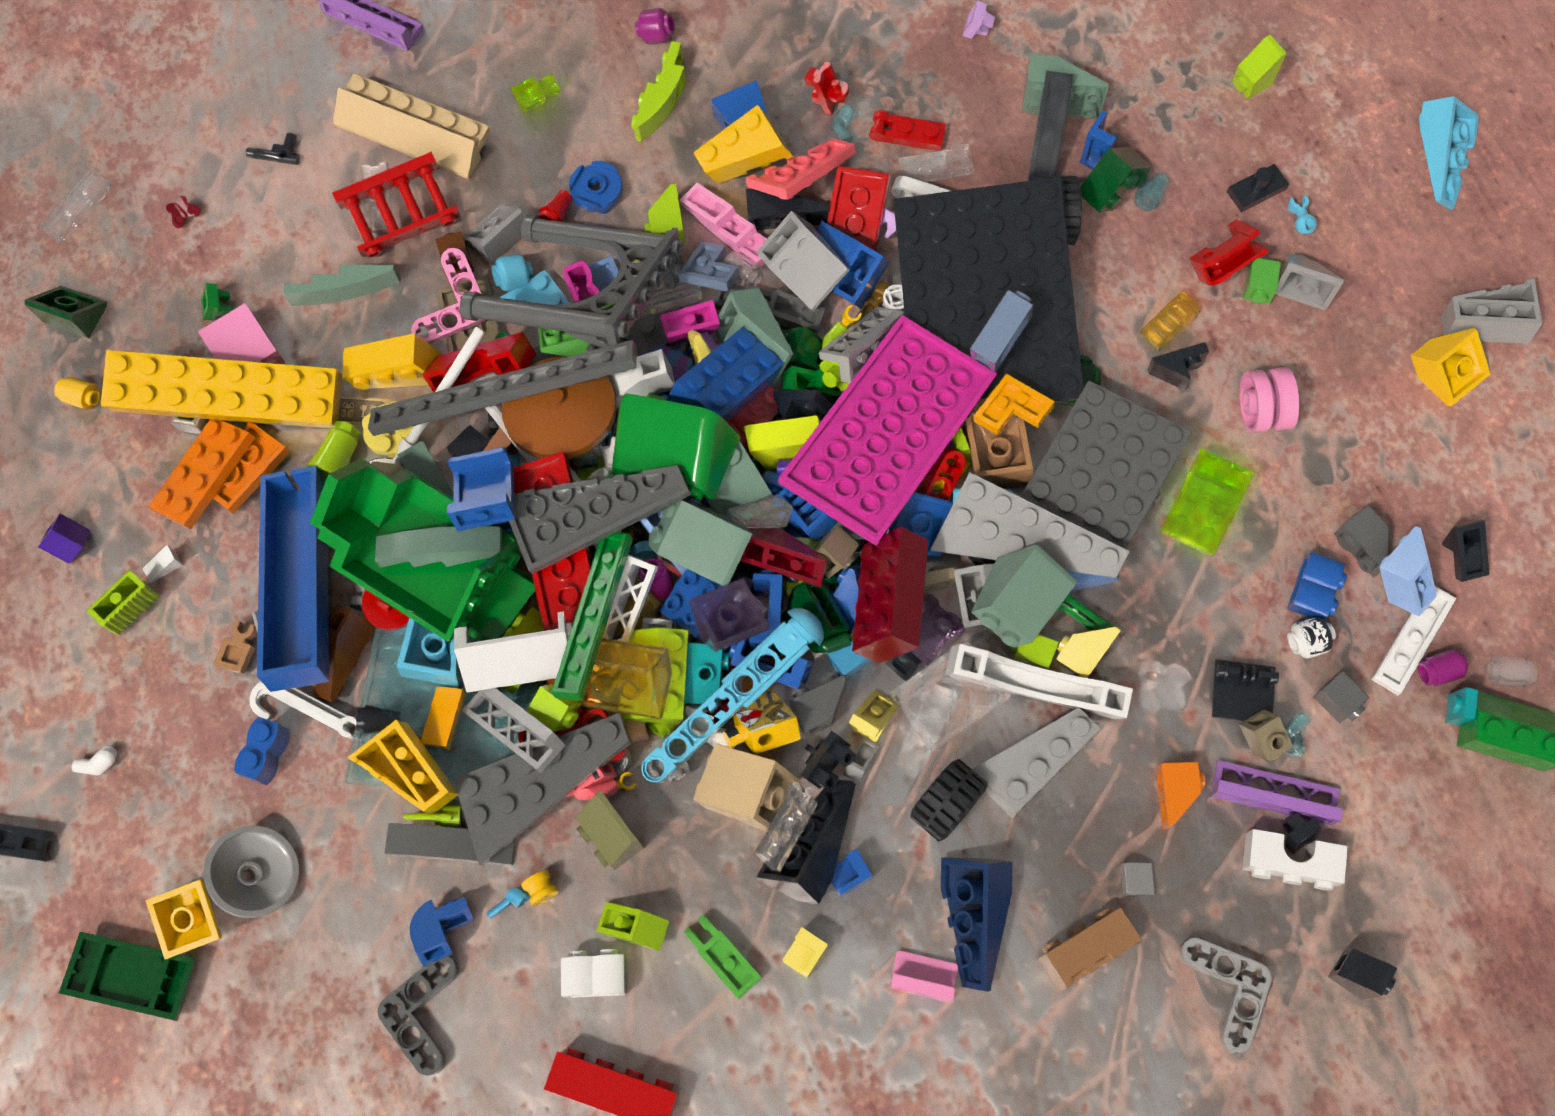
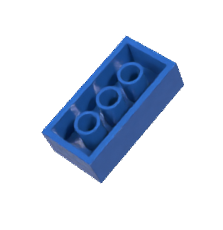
[666,327,785,422]

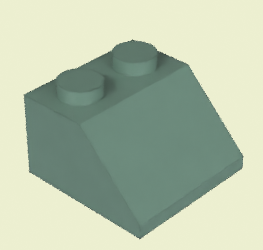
[706,441,772,518]

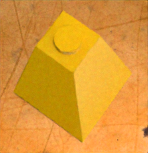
[1410,328,1491,407]
[146,879,222,959]

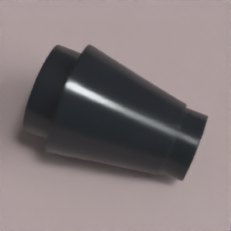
[356,705,401,734]

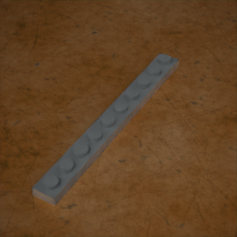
[368,340,637,436]

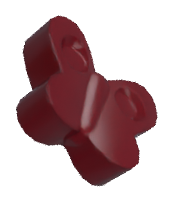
[166,195,201,228]

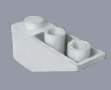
[608,349,675,407]

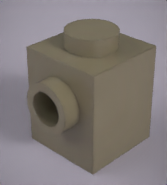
[814,525,859,579]
[1239,709,1293,762]

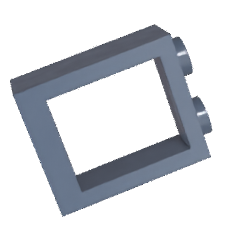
[970,290,1033,373]

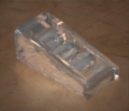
[727,495,793,528]

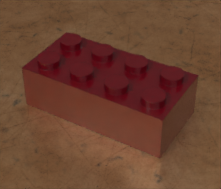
[852,527,928,664]

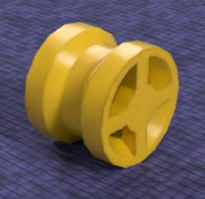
[521,870,559,907]

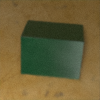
[25,286,107,338]

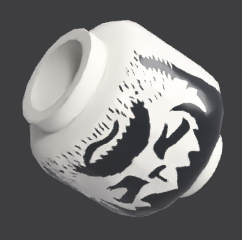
[1287,616,1336,659]

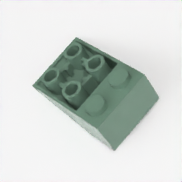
[1022,54,1109,119]
[715,288,793,388]

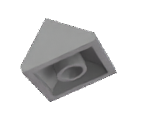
[464,205,524,265]

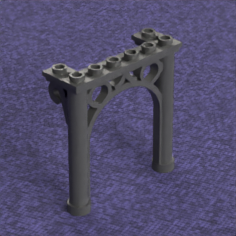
[460,215,685,352]

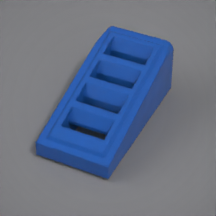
[776,488,836,541]

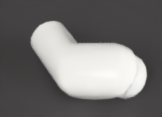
[72,746,117,775]

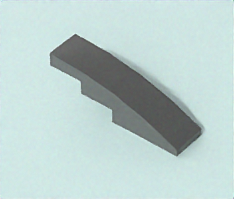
[713,284,826,333]
[384,823,516,865]

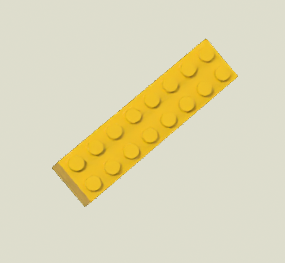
[101,350,342,429]

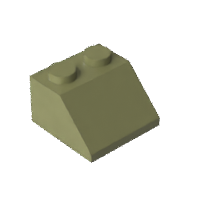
[576,790,644,870]

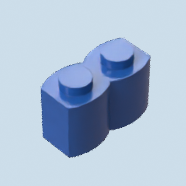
[1288,552,1347,620]
[234,717,290,785]

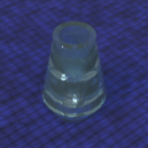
[1134,173,1169,211]

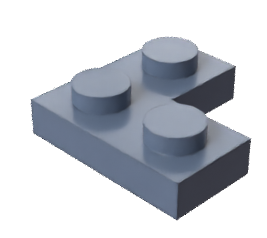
[678,241,740,291]

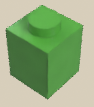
[1243,258,1281,304]

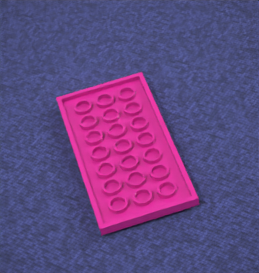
[778,315,997,546]

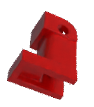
[1189,219,1268,286]

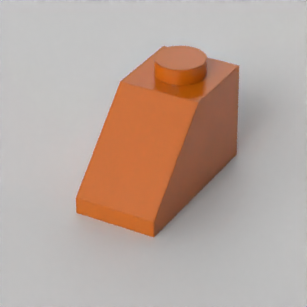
[1156,762,1205,829]

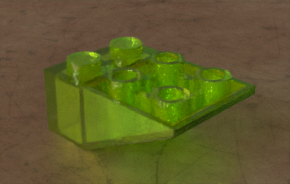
[1160,448,1255,557]

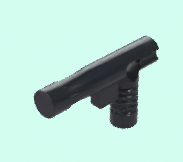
[246,133,299,165]

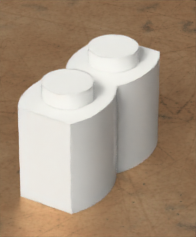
[561,949,626,998]

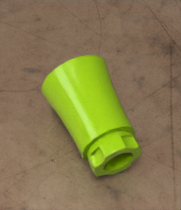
[306,421,361,480]

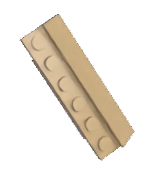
[333,73,491,179]

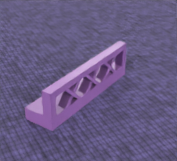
[318,0,424,51]
[1210,760,1343,826]

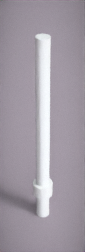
[391,326,486,466]

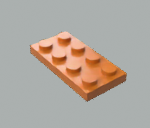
[148,419,255,530]

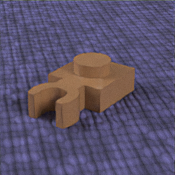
[214,620,257,675]

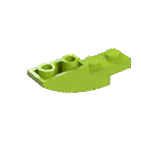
[631,41,687,142]

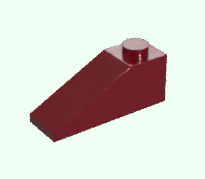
[740,521,828,587]

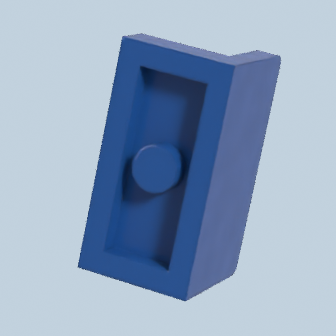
[1080,110,1117,170]

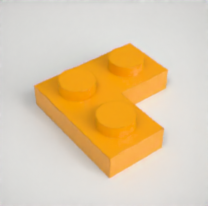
[974,374,1055,435]

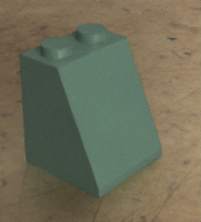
[649,498,752,587]
[971,544,1077,648]

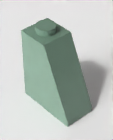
[397,441,454,498]

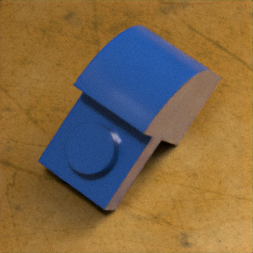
[410,897,475,967]

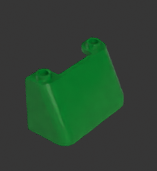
[612,393,740,500]

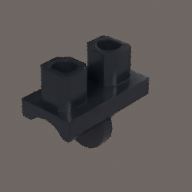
[801,730,856,790]

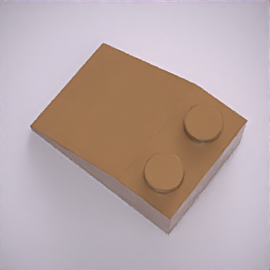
[965,398,1033,488]

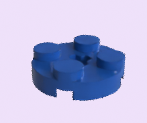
[569,161,623,214]

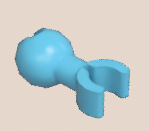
[1288,196,1317,235]

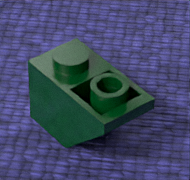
[782,326,823,371]

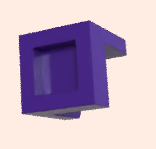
[38,513,91,563]

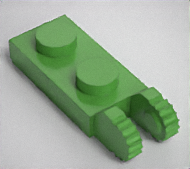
[684,914,762,1000]

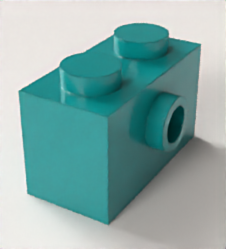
[684,643,730,706]

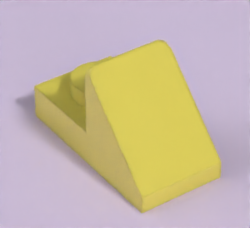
[849,690,900,742]

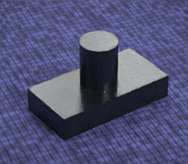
[1227,164,1289,213]

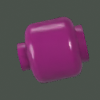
[635,8,675,45]

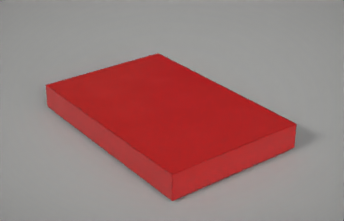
[827,166,891,252]

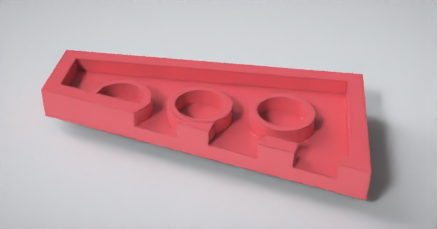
[746,138,856,200]

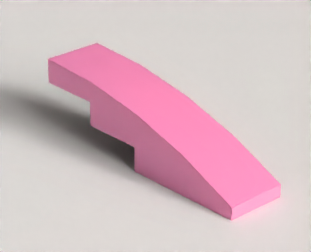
[679,183,767,269]

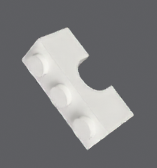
[1242,829,1348,891]

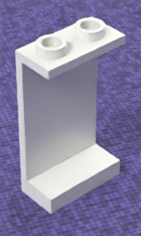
[454,611,572,692]

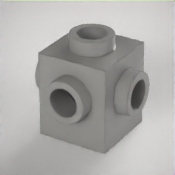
[647,737,691,783]

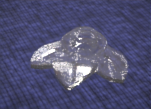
[1138,661,1192,716]

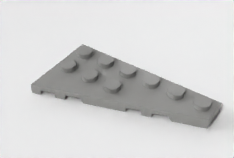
[930,472,1130,578]

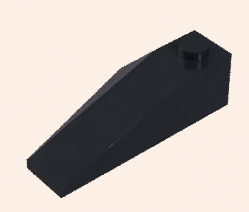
[756,780,856,904]

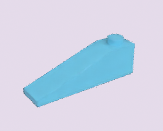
[1419,96,1479,210]

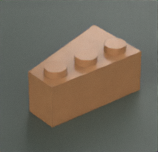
[1038,906,1142,991]

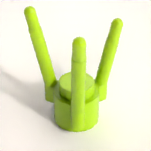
[403,799,462,828]

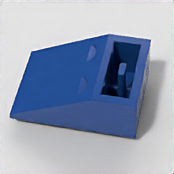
[817,221,890,309]

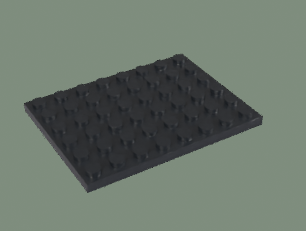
[893,177,1083,403]

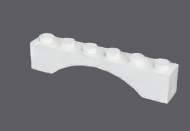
[945,644,1133,719]

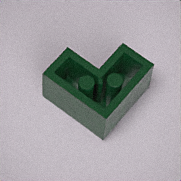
[1081,147,1152,213]

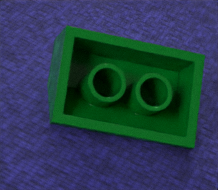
[1457,691,1555,771]

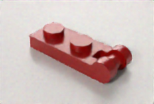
[869,110,946,152]

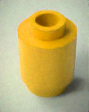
[54,376,100,410]

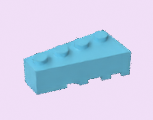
[397,617,459,687]

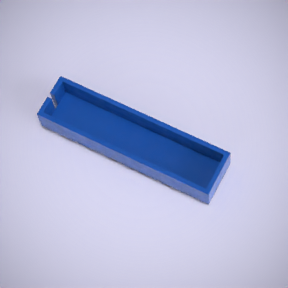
[257,466,329,692]

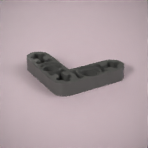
[378,956,459,1076]

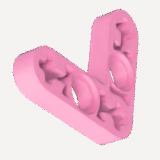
[411,248,485,344]

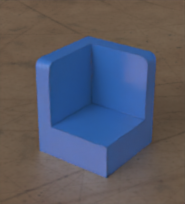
[831,849,873,898]

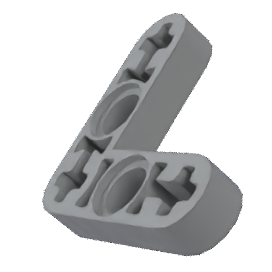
[1179,938,1271,1053]

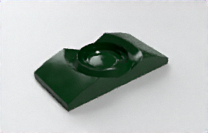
[59,932,198,1021]

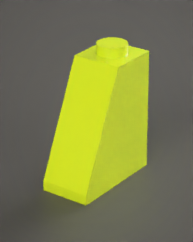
[744,416,821,471]

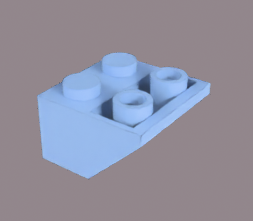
[1379,526,1437,616]

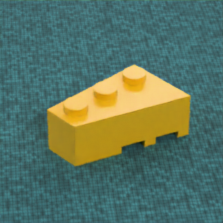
[693,105,794,184]
[342,333,443,390]
[348,720,458,813]

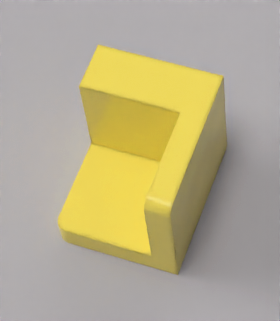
[783,927,828,979]

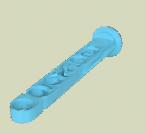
[641,608,824,783]

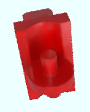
[804,62,850,115]

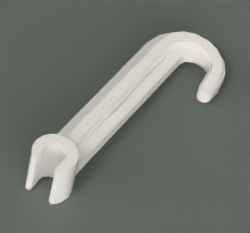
[250,681,360,740]

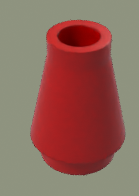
[539,190,573,222]

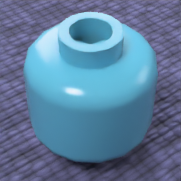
[491,254,533,291]

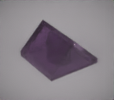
[689,578,770,652]

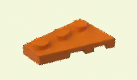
[213,422,290,514]

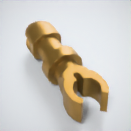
[855,280,891,323]

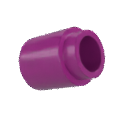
[638,558,674,600]
[1418,649,1468,686]

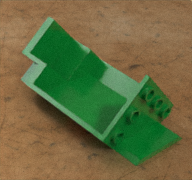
[310,458,536,642]

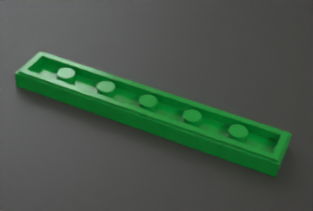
[551,533,633,701]

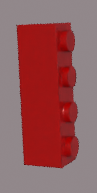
[544,1048,680,1116]

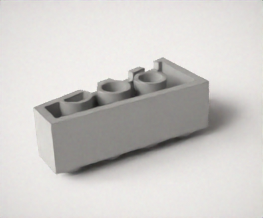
[972,707,1101,818]

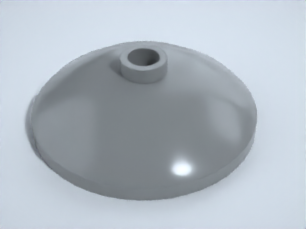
[203,826,299,918]

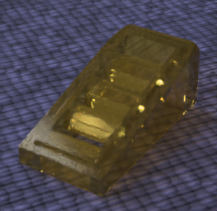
[1140,291,1201,351]

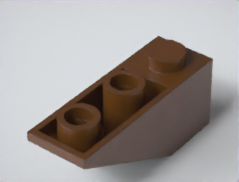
[315,605,376,703]

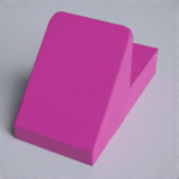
[660,300,720,343]

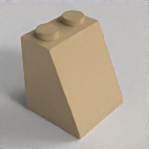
[693,744,800,836]

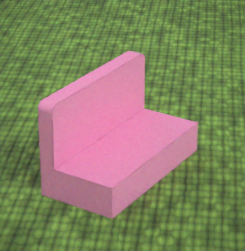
[890,951,958,1002]

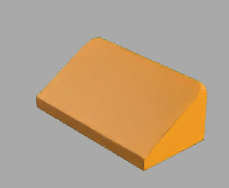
[421,686,466,751]

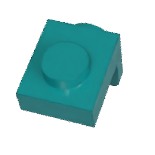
[1445,687,1478,726]

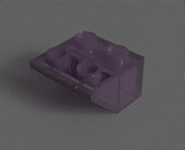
[911,593,966,666]

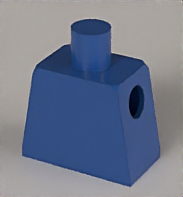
[711,80,768,129]

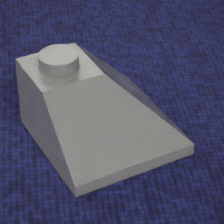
[1276,253,1344,311]

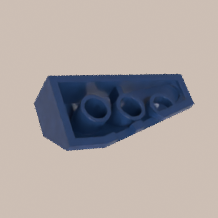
[941,857,1013,992]

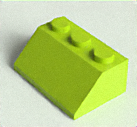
[619,628,688,725]

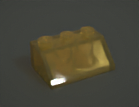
[579,638,672,720]

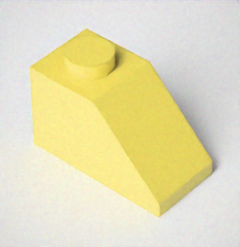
[1056,626,1122,678]

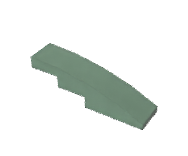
[283,265,401,306]
[375,526,502,567]

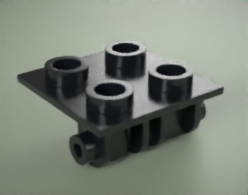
[1211,659,1279,721]

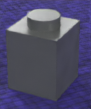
[1313,671,1370,724]

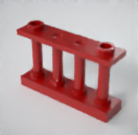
[332,151,461,258]

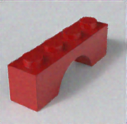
[422,332,537,392]

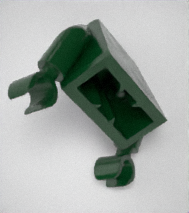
[782,573,855,654]

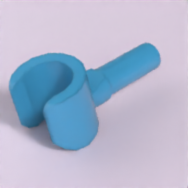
[487,888,529,919]

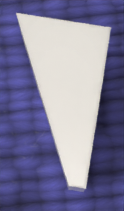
[142,545,183,584]

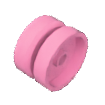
[1239,367,1299,433]

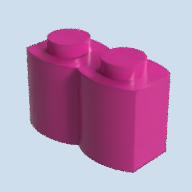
[563,261,600,303]

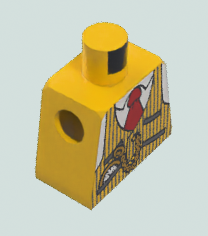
[723,687,801,754]

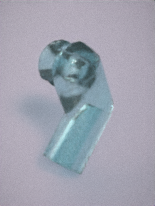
[831,105,854,142]
[1285,712,1310,758]

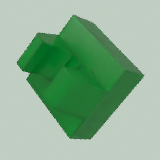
[201,283,231,321]

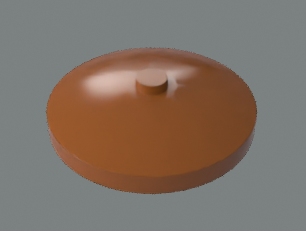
[502,357,617,459]

